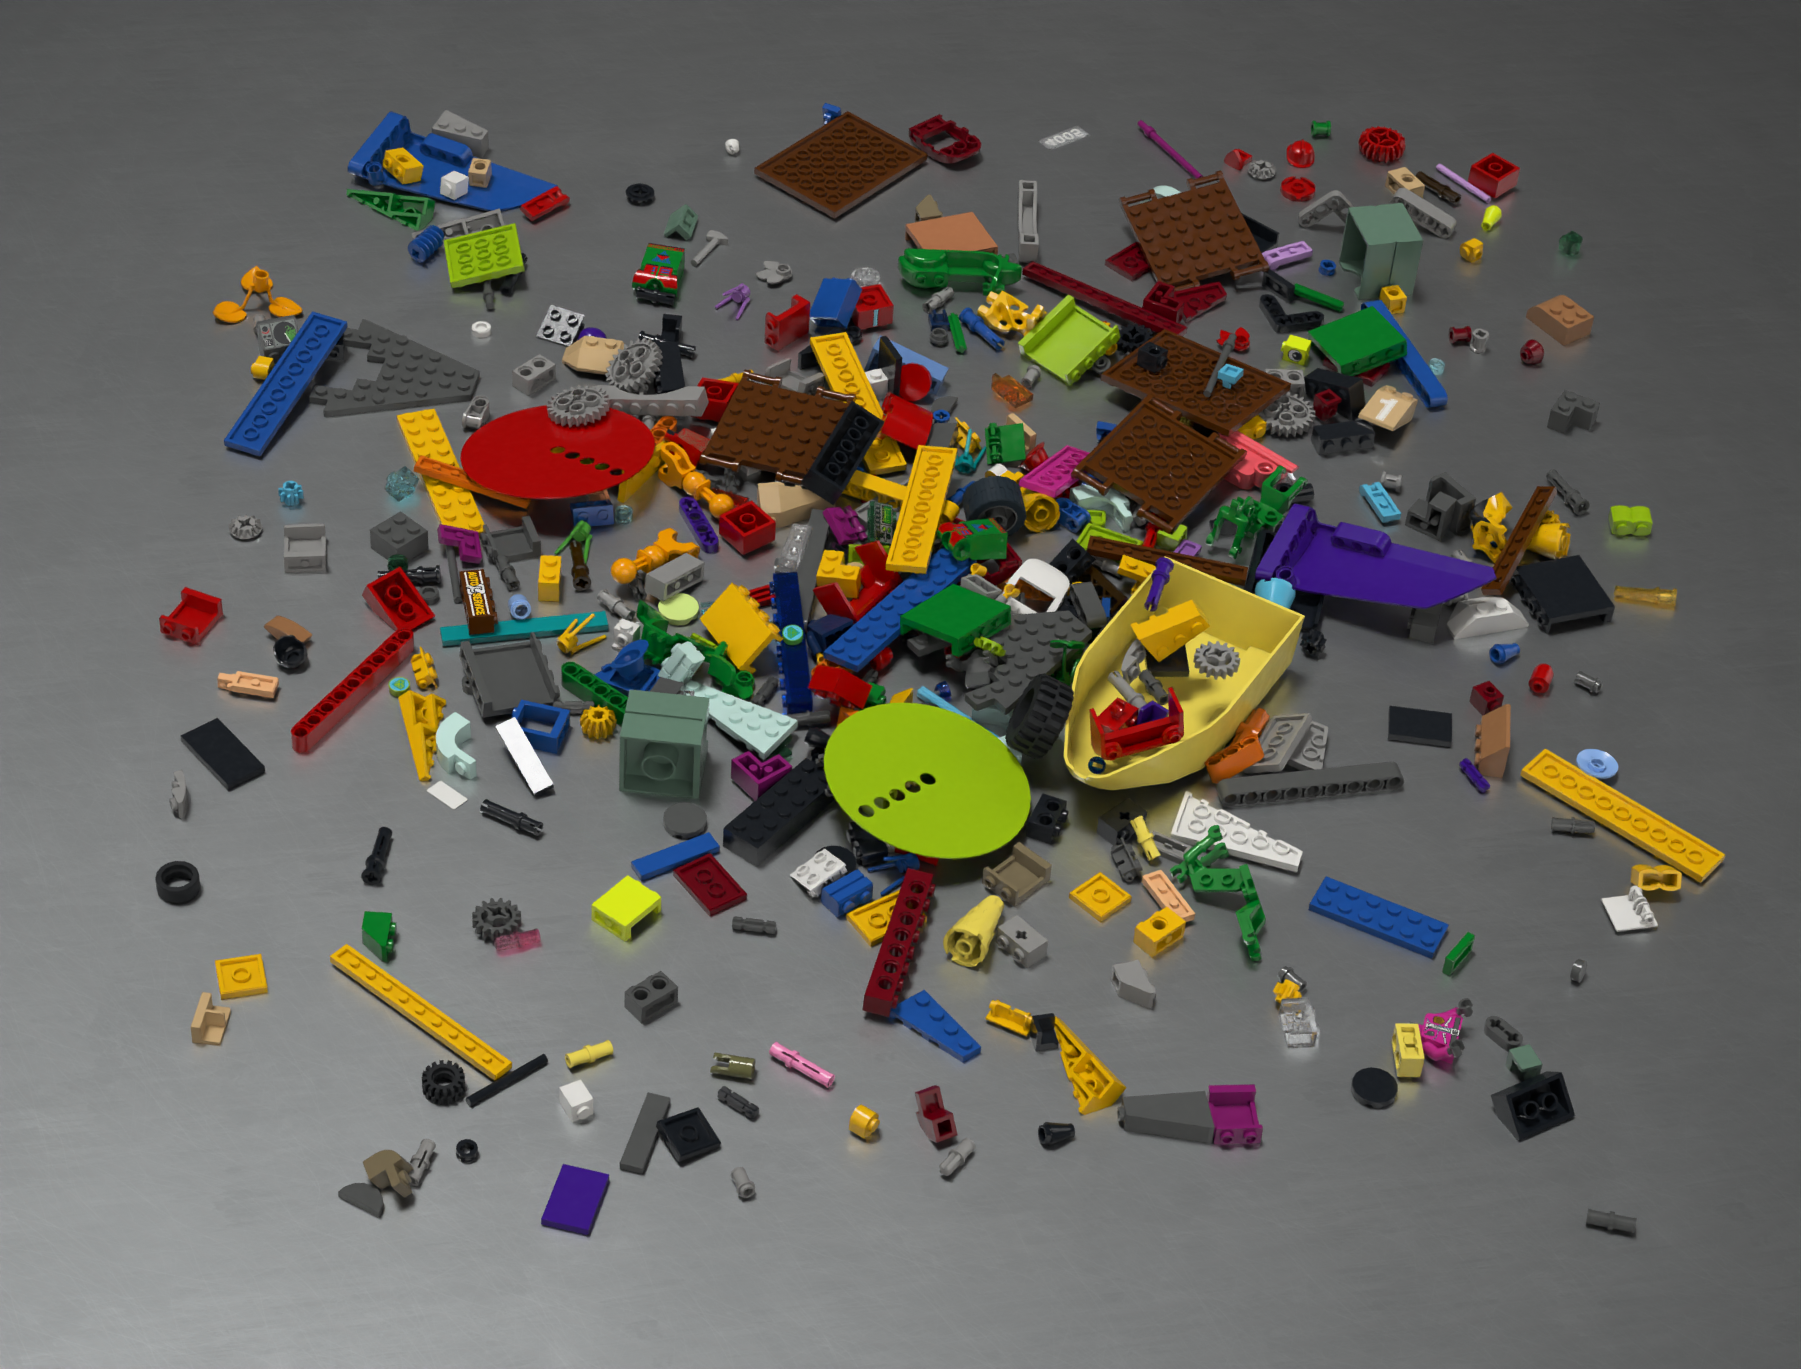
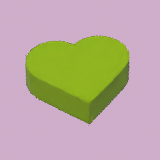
[1087,510,1106,528]

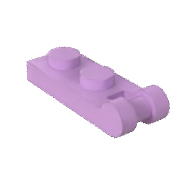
[1262,241,1313,270]

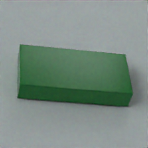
[1442,932,1475,976]

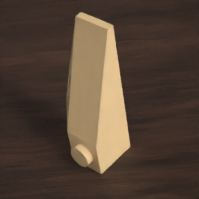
[757,482,836,528]

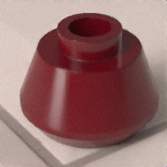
[1520,339,1544,364]

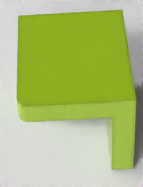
[1157,524,1187,551]

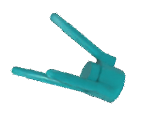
[954,429,986,474]

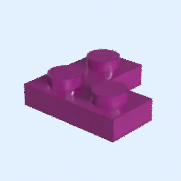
[437,524,482,564]

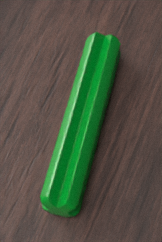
[1294,283,1344,312]
[948,313,967,353]

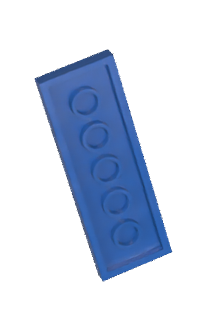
[1308,876,1449,959]

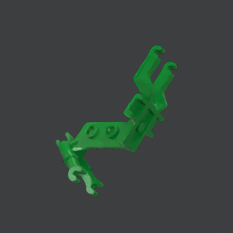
[1206,465,1308,559]
[1170,825,1266,961]

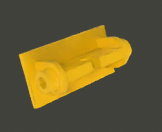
[955,417,982,453]
[411,647,438,689]
[985,999,1032,1037]

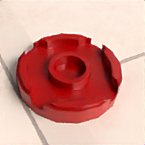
[1280,176,1316,202]
[900,363,932,401]

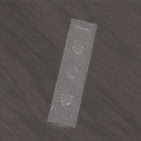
[775,523,812,580]

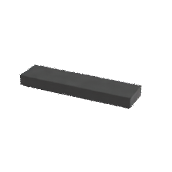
[619,1092,670,1174]

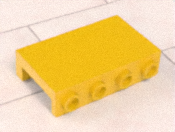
[700,583,783,674]

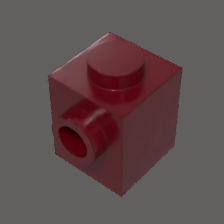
[1469,681,1504,716]

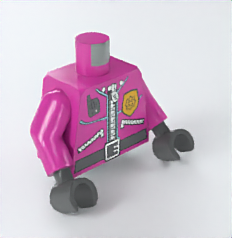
[1409,998,1473,1064]

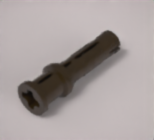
[569,541,591,591]

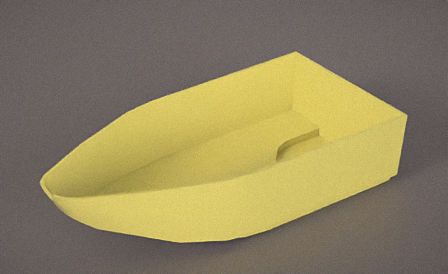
[1064,556,1305,790]

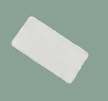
[427,781,468,809]

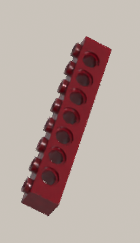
[862,868,936,1017]

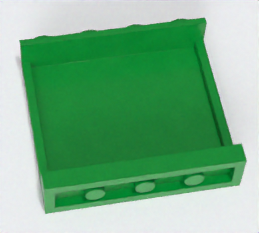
[1308,306,1407,376]
[900,584,1011,657]

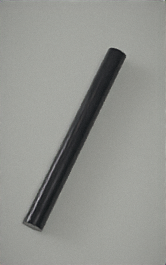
[466,1054,548,1106]

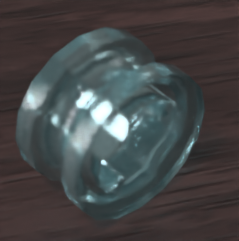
[1428,358,1445,375]
[615,505,633,524]

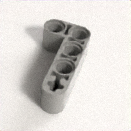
[1389,188,1457,239]

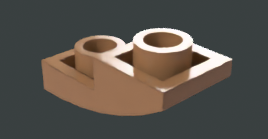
[264,615,312,644]

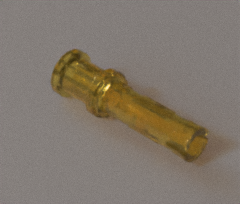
[1614,586,1677,606]

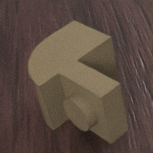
[363,1150,413,1198]

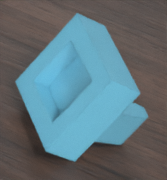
[1217,363,1244,389]

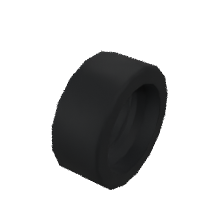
[155,861,200,903]

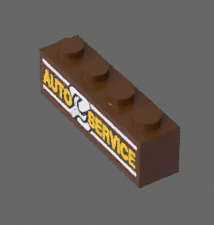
[459,569,498,635]

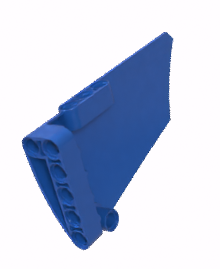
[348,111,558,212]

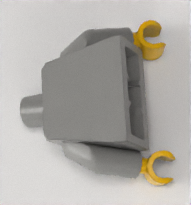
[960,563,1020,604]

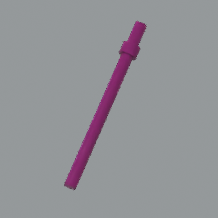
[1137,120,1203,179]

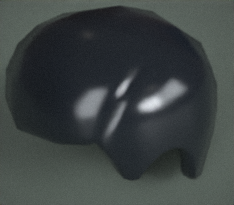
[273,635,308,669]

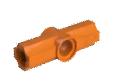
[1229,708,1270,746]

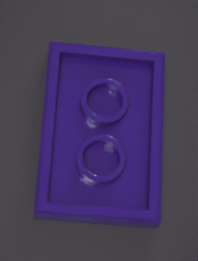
[541,1164,609,1235]

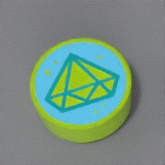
[388,677,410,697]

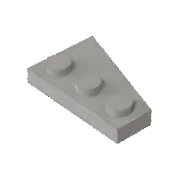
[1286,721,1328,771]

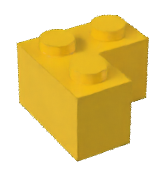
[816,550,861,598]

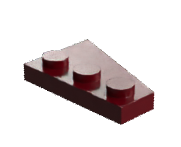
[1173,282,1227,323]

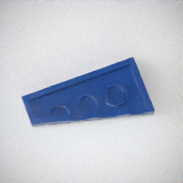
[889,990,981,1063]

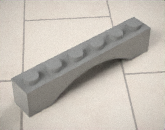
[1017,180,1039,263]
[596,385,709,416]

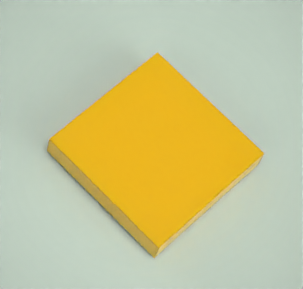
[1069,872,1132,923]
[215,954,268,1000]

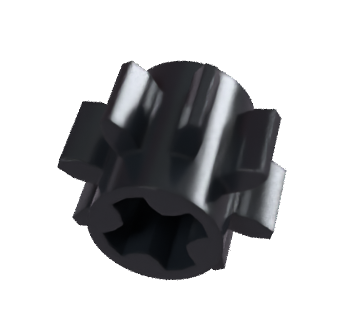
[1300,629,1327,656]

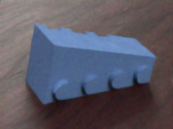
[864,335,949,394]

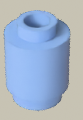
[508,594,531,619]

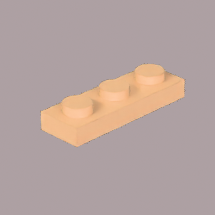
[1141,870,1195,922]

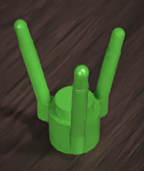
[554,520,592,565]

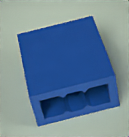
[810,277,862,328]

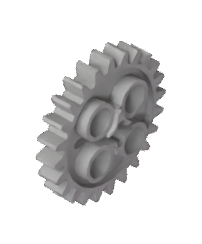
[605,338,663,393]
[547,385,611,427]
[1258,392,1315,437]

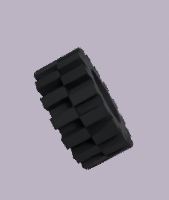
[422,1060,465,1105]

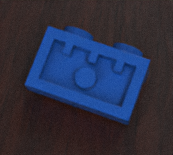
[570,499,614,527]

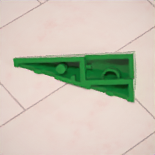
[346,189,436,231]

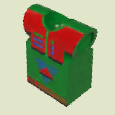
[632,243,685,297]
[936,518,1008,561]

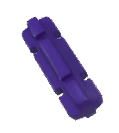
[1459,758,1490,793]

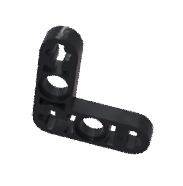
[1259,294,1324,333]

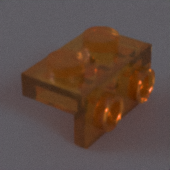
[991,373,1034,408]

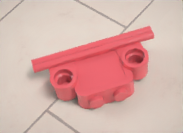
[1219,431,1299,490]

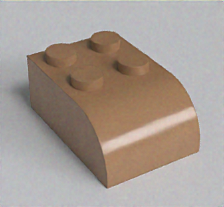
[1526,295,1594,346]

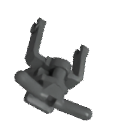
[946,649,1000,688]

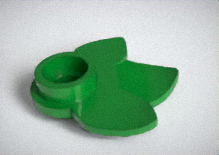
[715,671,755,700]

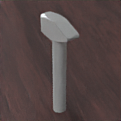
[691,230,728,267]

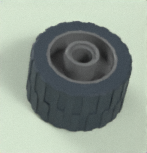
[962,476,1026,536]

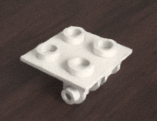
[790,849,848,898]
[1601,886,1658,932]

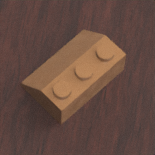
[1474,704,1511,778]

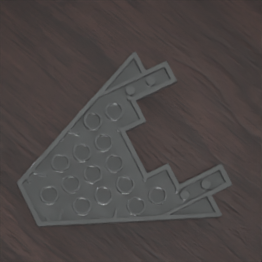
[309,319,480,417]
[908,611,1092,715]

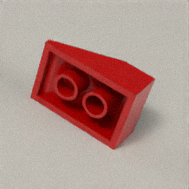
[362,567,435,631]

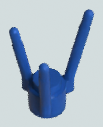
[867,853,920,896]

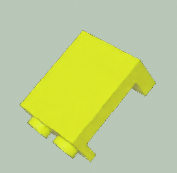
[591,875,661,942]

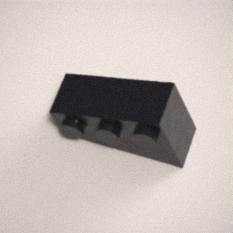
[1304,368,1366,421]

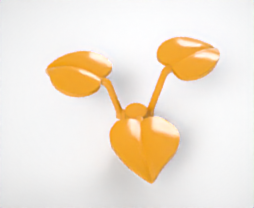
[213,266,303,323]

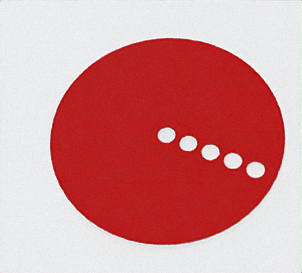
[460,405,655,499]

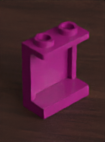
[1206,1084,1263,1145]

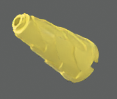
[943,895,1004,967]

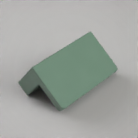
[664,204,698,240]

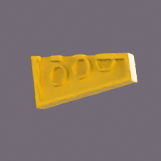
[617,440,669,503]

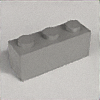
[645,553,705,601]

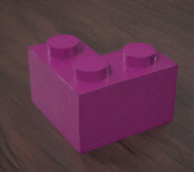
[731,751,792,801]

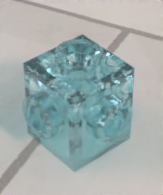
[385,466,419,502]

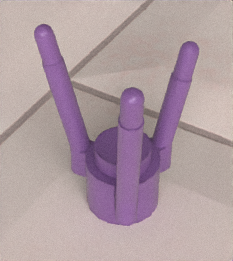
[715,283,750,320]

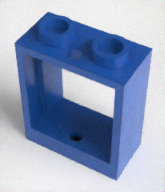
[512,700,570,754]

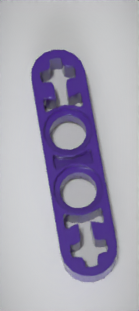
[679,497,719,553]

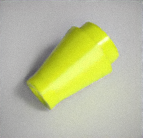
[1481,205,1502,231]

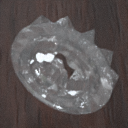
[851,267,880,287]

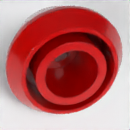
[869,647,893,671]

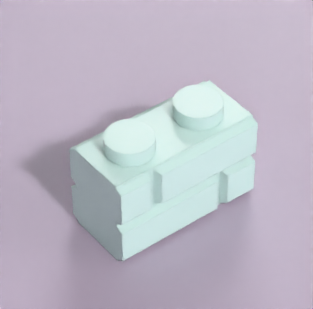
[658,642,705,685]

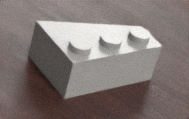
[432,110,489,158]

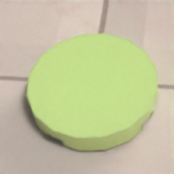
[658,593,699,626]

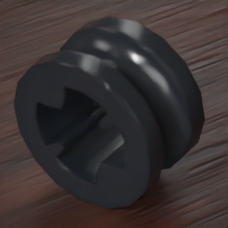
[456,1139,478,1163]

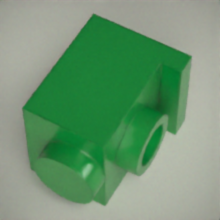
[859,682,886,711]

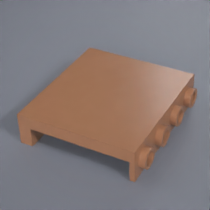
[905,212,998,255]

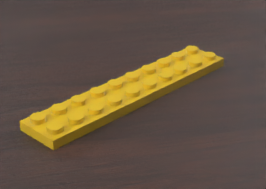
[810,332,907,475]
[396,409,485,538]
[886,445,957,574]
[1520,749,1725,883]

